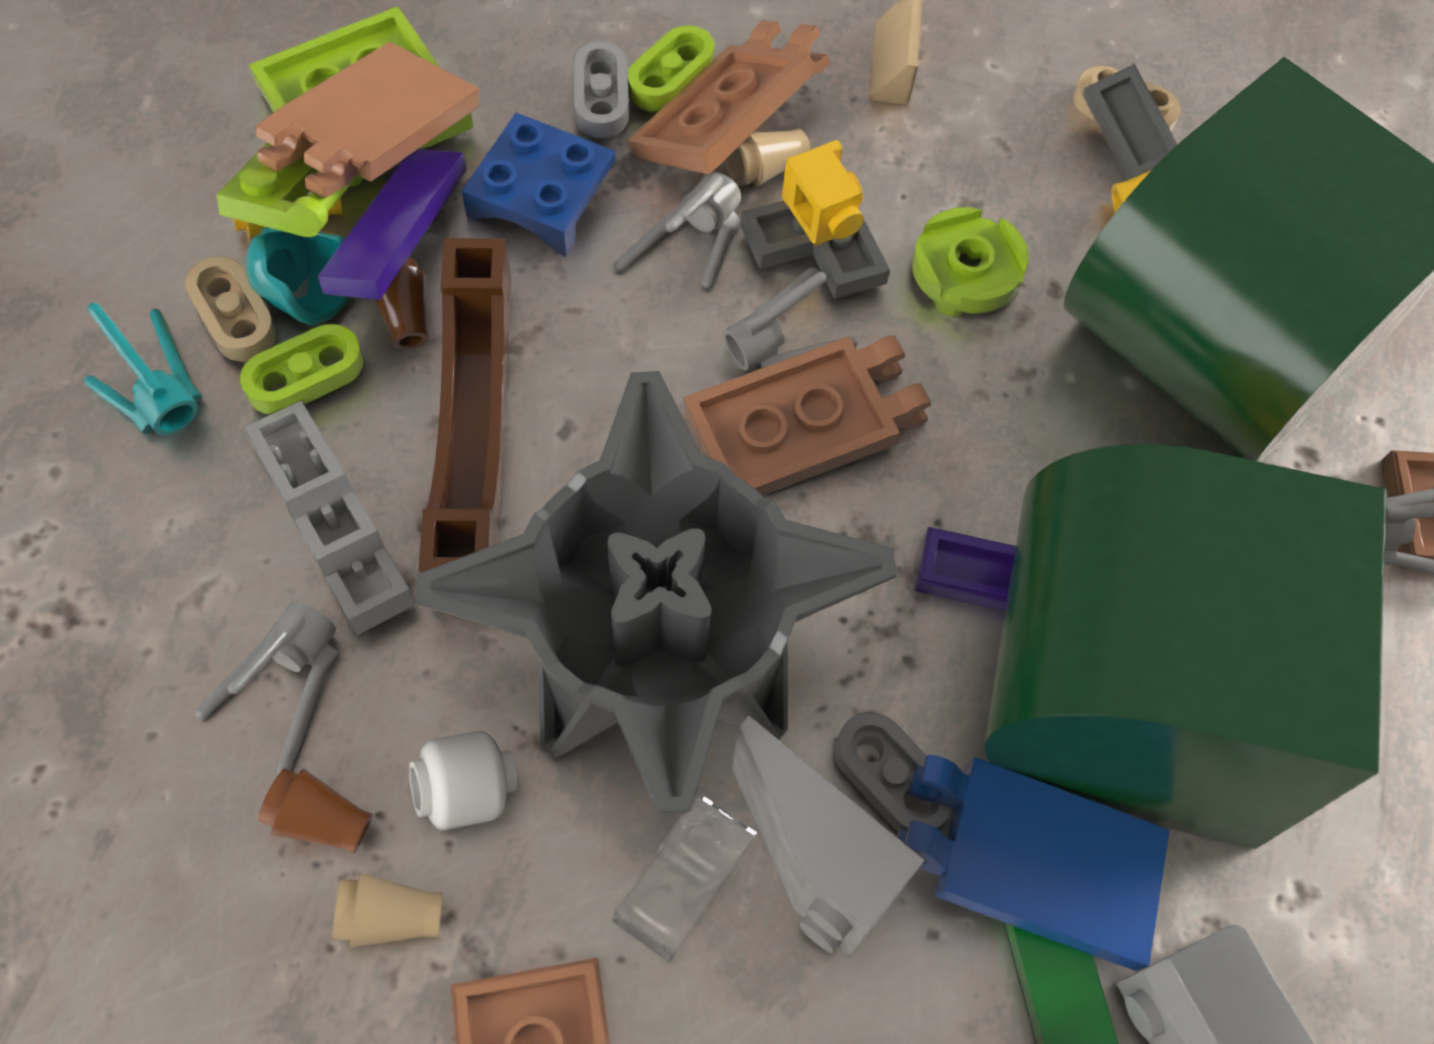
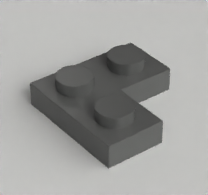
[740,200,890,299]

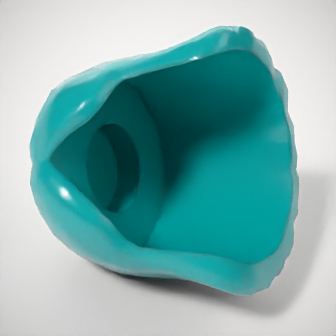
[245,227,350,325]

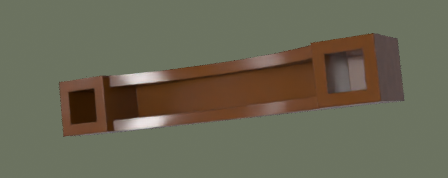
[418,238,512,573]

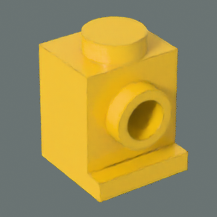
[782,140,864,246]

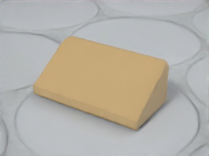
[869,0,922,105]

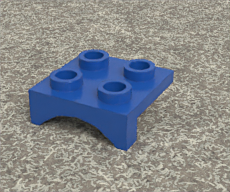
[462,112,616,257]

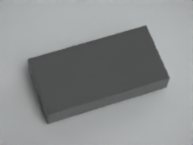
[1083,64,1178,180]

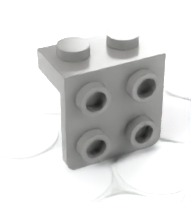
[1116,925,1314,1044]

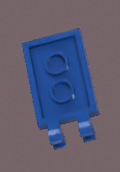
[897,754,1170,971]

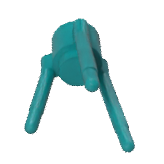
[84,303,202,436]

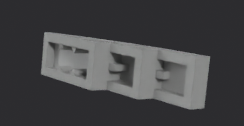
[244,401,417,636]

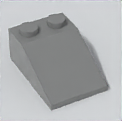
[732,716,925,957]

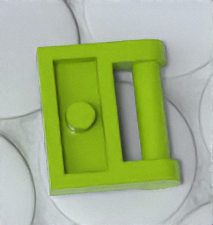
[217,143,364,237]

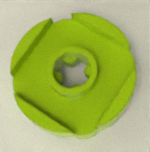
[911,207,1029,317]

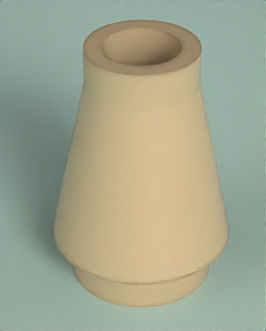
[725,128,810,188]
[332,873,443,948]

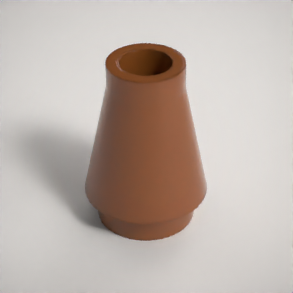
[258,768,373,854]

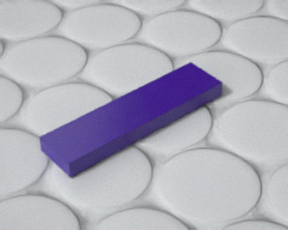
[318,149,467,300]

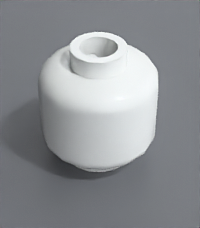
[409,731,518,830]

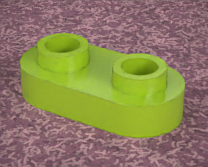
[628,25,715,111]
[240,324,364,414]

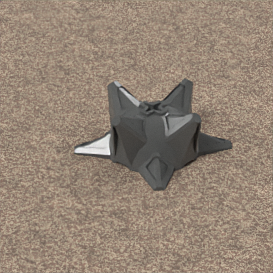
[417,371,897,815]

